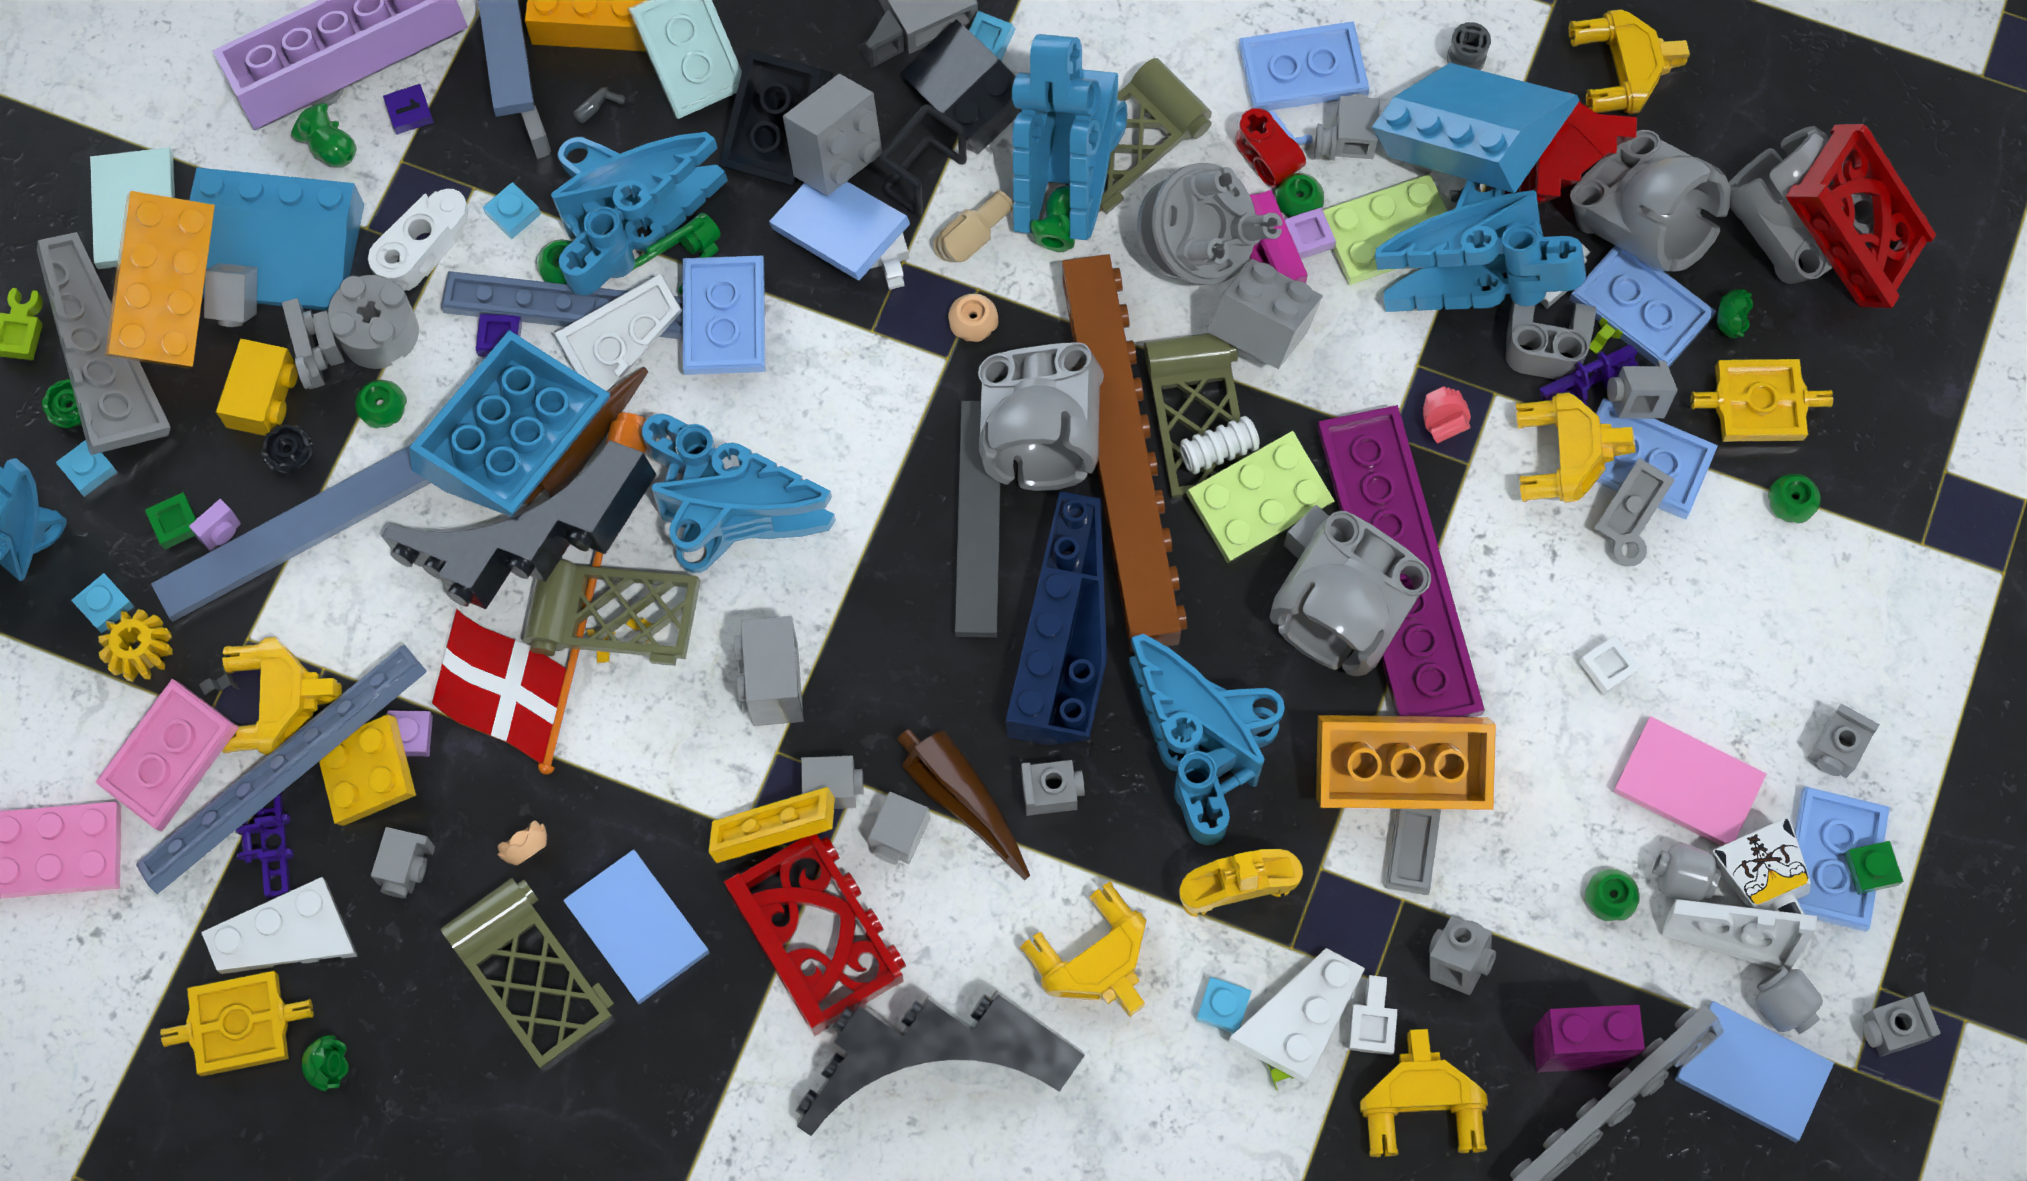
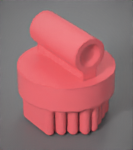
[1423,386,1471,444]

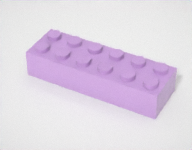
[212,0,468,130]

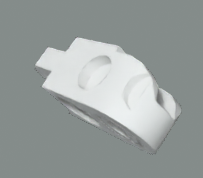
[368,189,469,291]

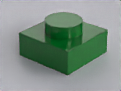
[145,492,197,550]
[1844,841,1904,895]

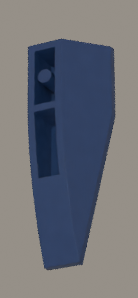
[1006,491,1107,746]

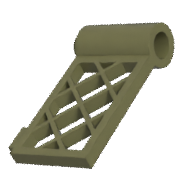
[1065,58,1212,215]
[1144,333,1254,499]
[523,560,701,666]
[440,878,614,1069]

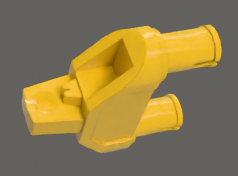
[1569,10,1690,114]
[1516,392,1636,503]
[222,636,342,755]
[1179,849,1303,917]
[1019,881,1147,1017]
[1360,1029,1488,1157]

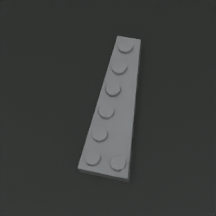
[36,232,171,455]
[1510,1004,1724,1181]

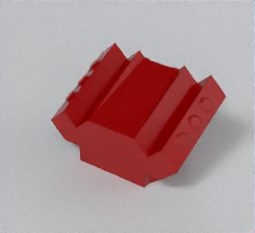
[1504,91,1637,205]

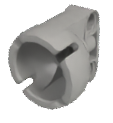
[1729,126,1874,284]
[1570,130,1731,271]
[978,342,1104,491]
[1269,511,1431,676]

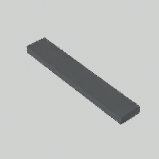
[955,401,1000,638]

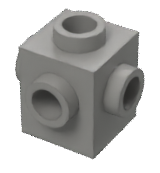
[1429,916,1496,995]

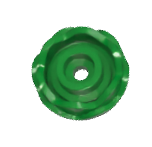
[1275,173,1324,218]
[536,239,572,284]
[1717,289,1753,338]
[42,379,82,428]
[355,380,407,429]
[1768,474,1821,524]
[1585,869,1640,921]
[302,1035,349,1092]

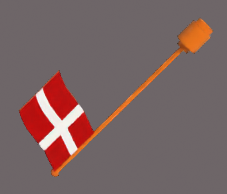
[432,412,647,775]

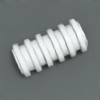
[1180,416,1260,474]

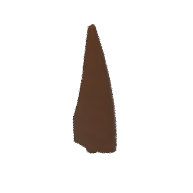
[524,367,648,506]
[897,728,1030,881]

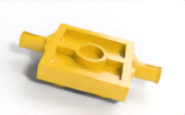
[1690,359,1833,442]
[160,971,314,1077]

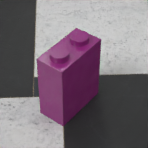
[1532,1005,1645,1073]

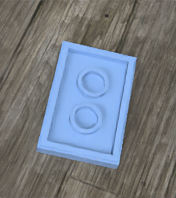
[1239,21,1370,111]
[769,182,910,281]
[1569,245,1716,367]
[683,256,766,375]
[1596,398,1718,520]
[1794,787,1890,932]
[563,849,710,1005]
[1675,1001,1834,1143]

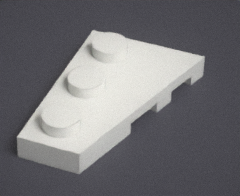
[555,274,682,392]
[201,877,358,974]
[1662,899,1818,971]
[1228,948,1365,1084]

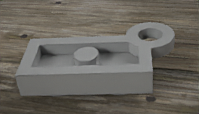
[282,298,328,389]
[1594,458,1675,566]

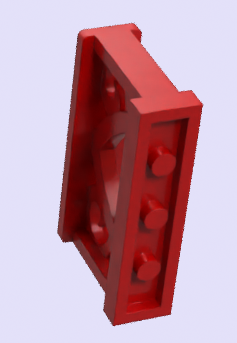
[1786,124,1936,308]
[724,834,906,1037]

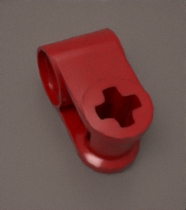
[1235,108,1306,188]

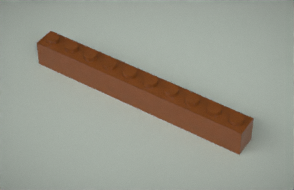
[1062,254,1187,652]

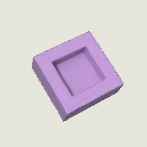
[1284,208,1336,259]
[189,499,241,551]
[387,711,433,757]

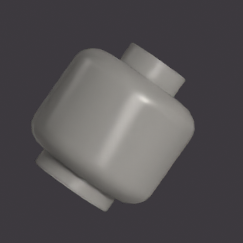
[1652,842,1721,902]
[1756,966,1823,1034]

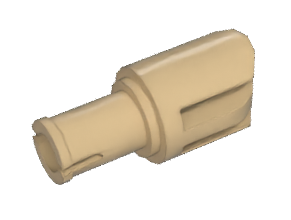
[933,190,1014,262]

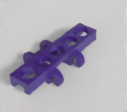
[1539,345,1638,406]
[235,792,294,898]

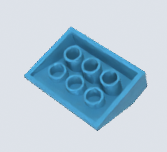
[1372,63,1580,193]
[189,167,364,311]
[409,330,610,517]

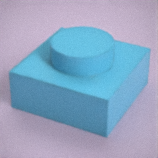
[969,11,1016,61]
[483,182,541,239]
[56,440,117,497]
[71,573,134,634]
[1196,977,1252,1033]

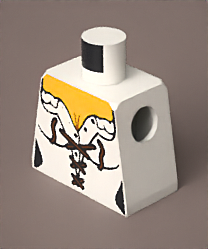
[1713,817,1811,915]

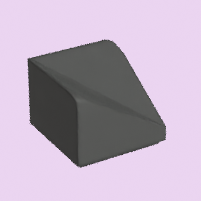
[858,11,904,68]

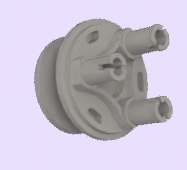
[1137,163,1282,285]

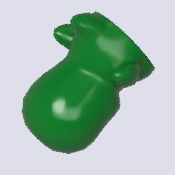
[291,103,357,168]
[1030,186,1075,253]

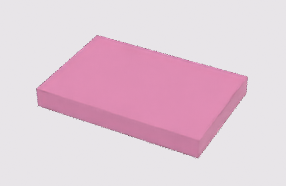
[95,679,239,832]
[1613,716,1767,846]

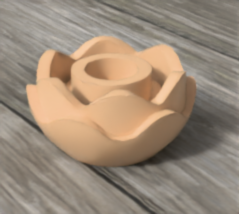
[948,294,998,342]
[497,820,547,865]

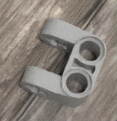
[1505,301,1596,380]

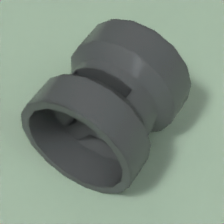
[1447,22,1491,70]

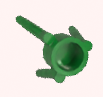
[632,213,721,294]

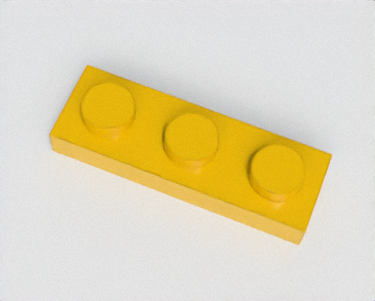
[709,787,835,863]

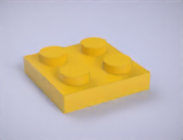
[319,714,416,826]

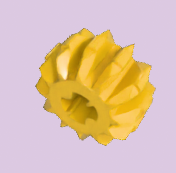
[98,609,173,682]

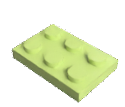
[1323,174,1448,285]
[1186,431,1334,563]

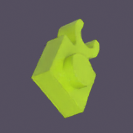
[0,288,43,360]

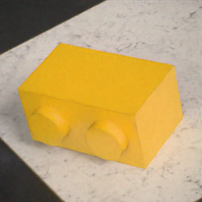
[216,339,298,436]

